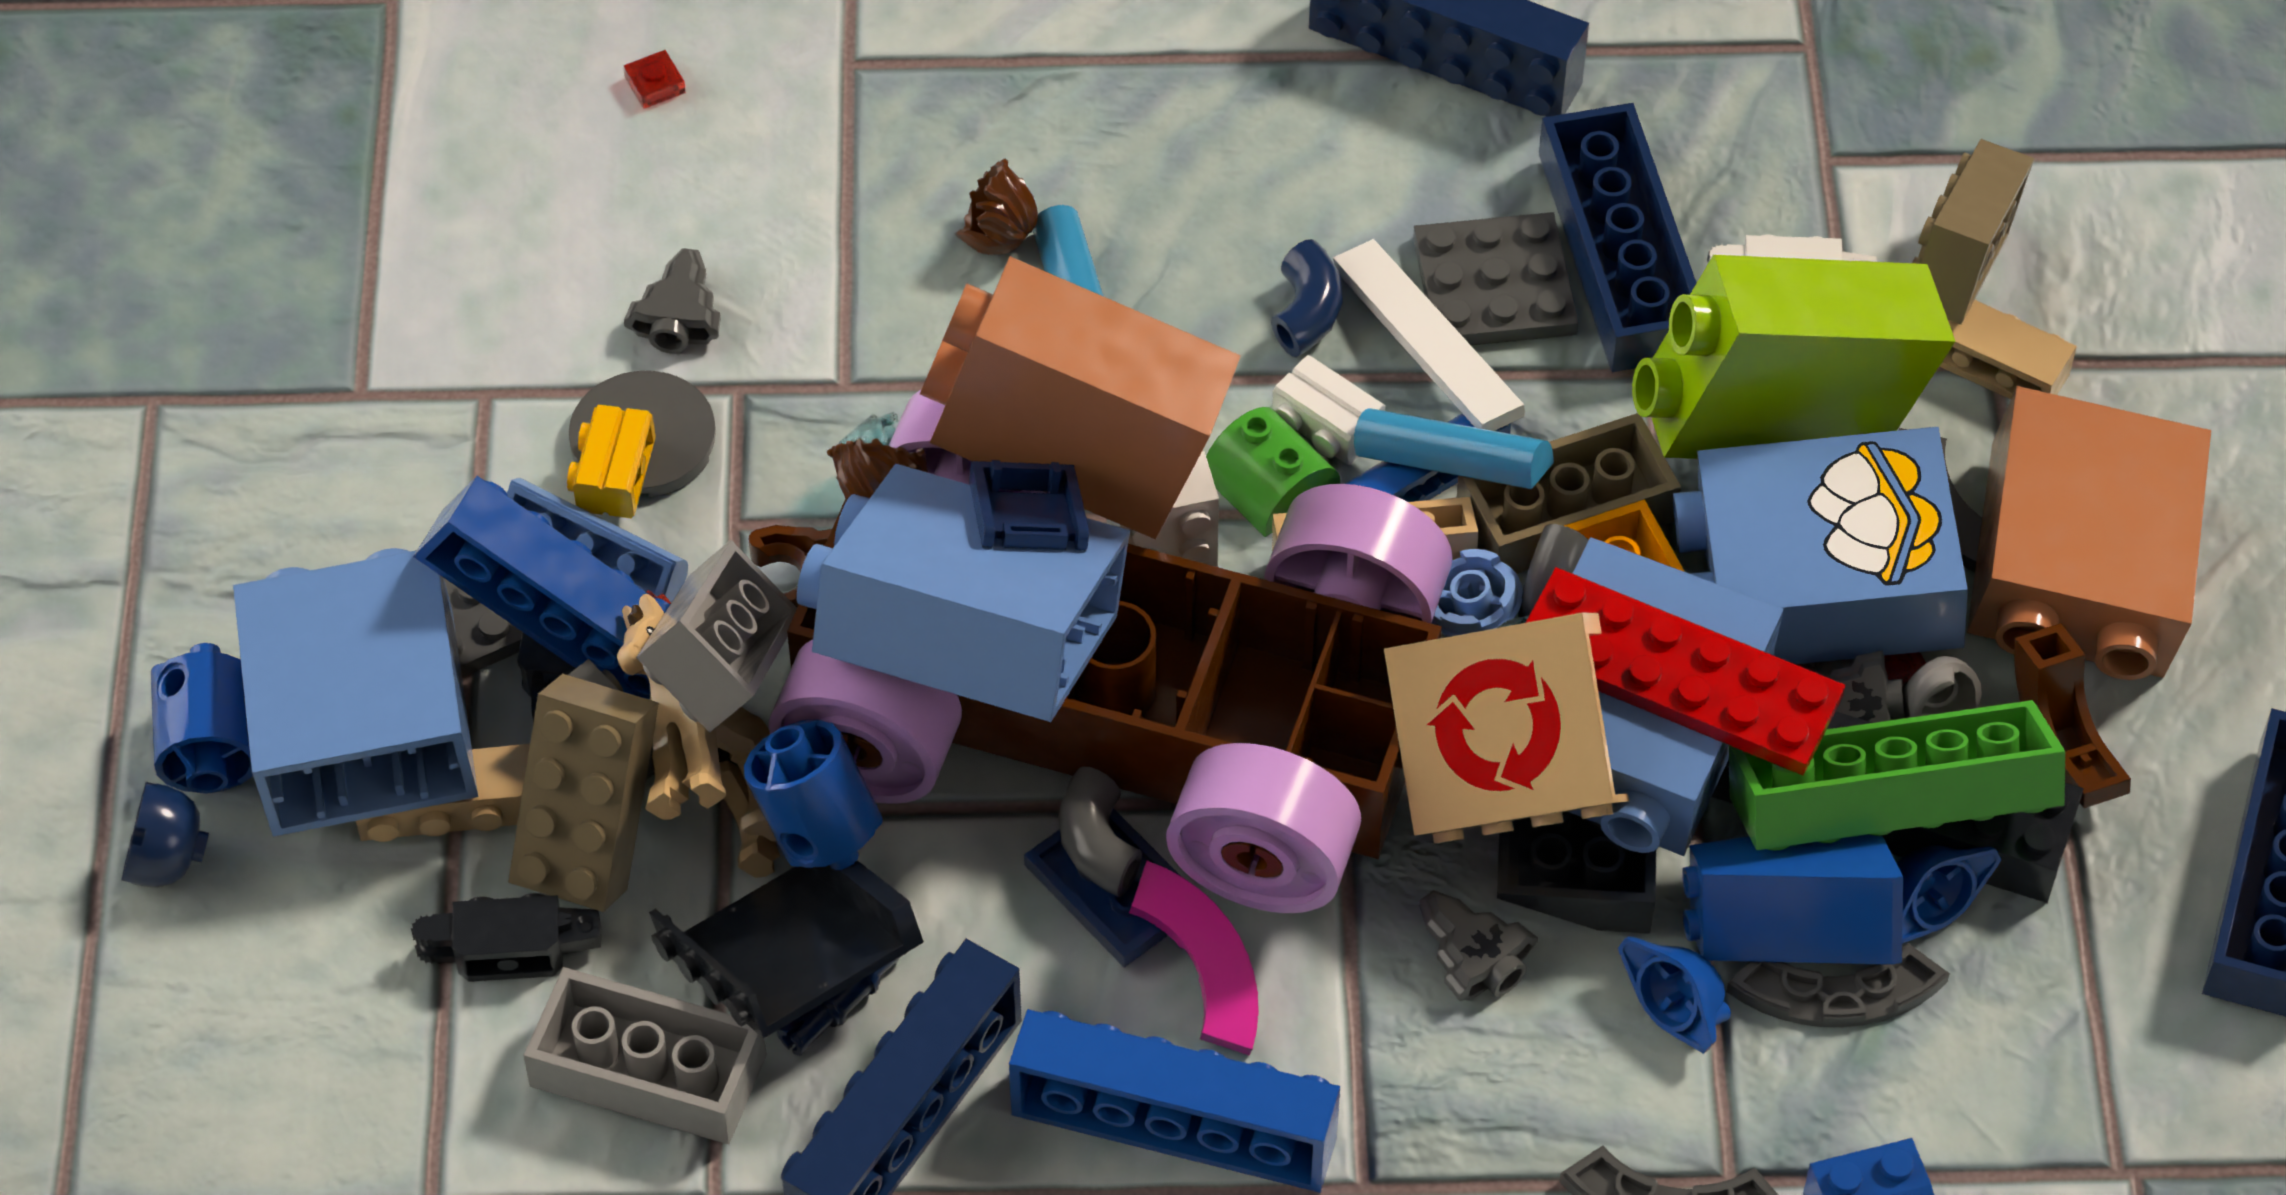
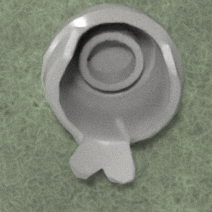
[1902,656,1982,718]

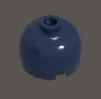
[121,782,209,887]

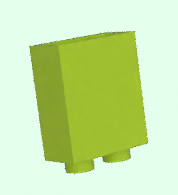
[1632,255,1956,459]

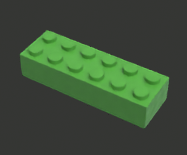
[1729,700,2065,851]

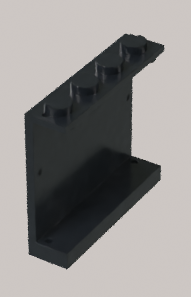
[649,860,924,1039]

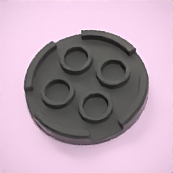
[569,371,716,498]

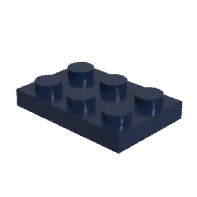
[1024,808,1182,968]

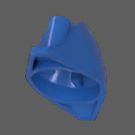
[1897,845,2002,944]
[1617,937,1731,1054]

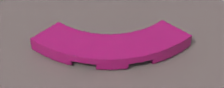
[1129,860,1259,1056]

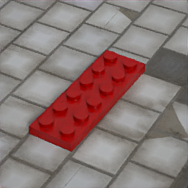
[1525,567,1846,776]

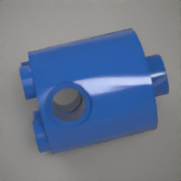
[151,643,253,794]
[744,719,883,870]

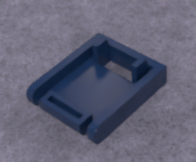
[969,460,1089,550]

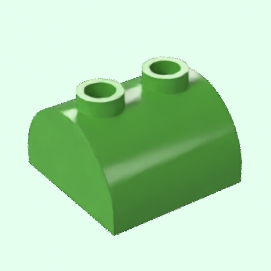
[1206,407,1340,537]

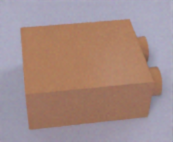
[919,256,1241,540]
[1967,386,2211,680]

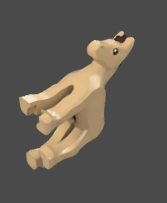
[617,594,780,878]

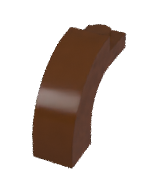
[2014,623,2131,808]

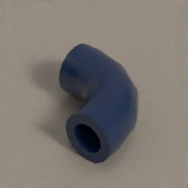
[1271,239,1343,358]

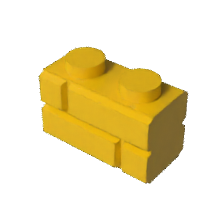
[567,404,656,519]

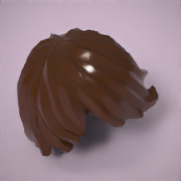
[955,158,1038,255]
[827,438,928,500]

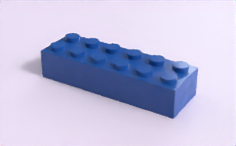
[413,475,670,700]
[1009,1009,1340,1193]

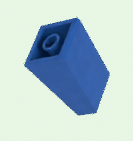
[1682,834,1903,965]

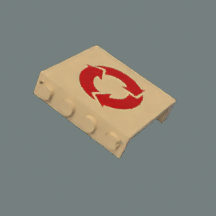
[1384,613,1629,844]

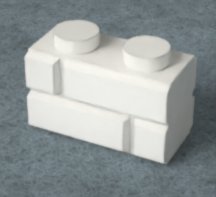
[1272,355,1386,465]

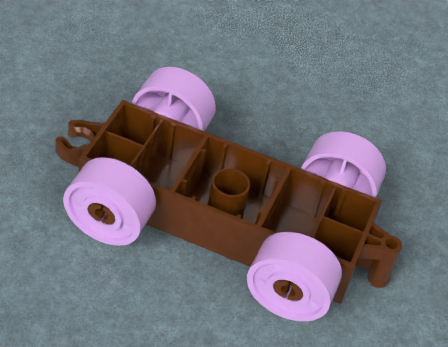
[748,390,1452,913]

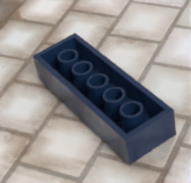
[1309,0,1589,117]
[1539,103,1697,372]
[2202,708,2286,1017]
[781,938,1022,1195]

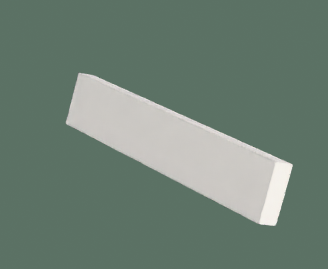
[1333,239,1525,431]

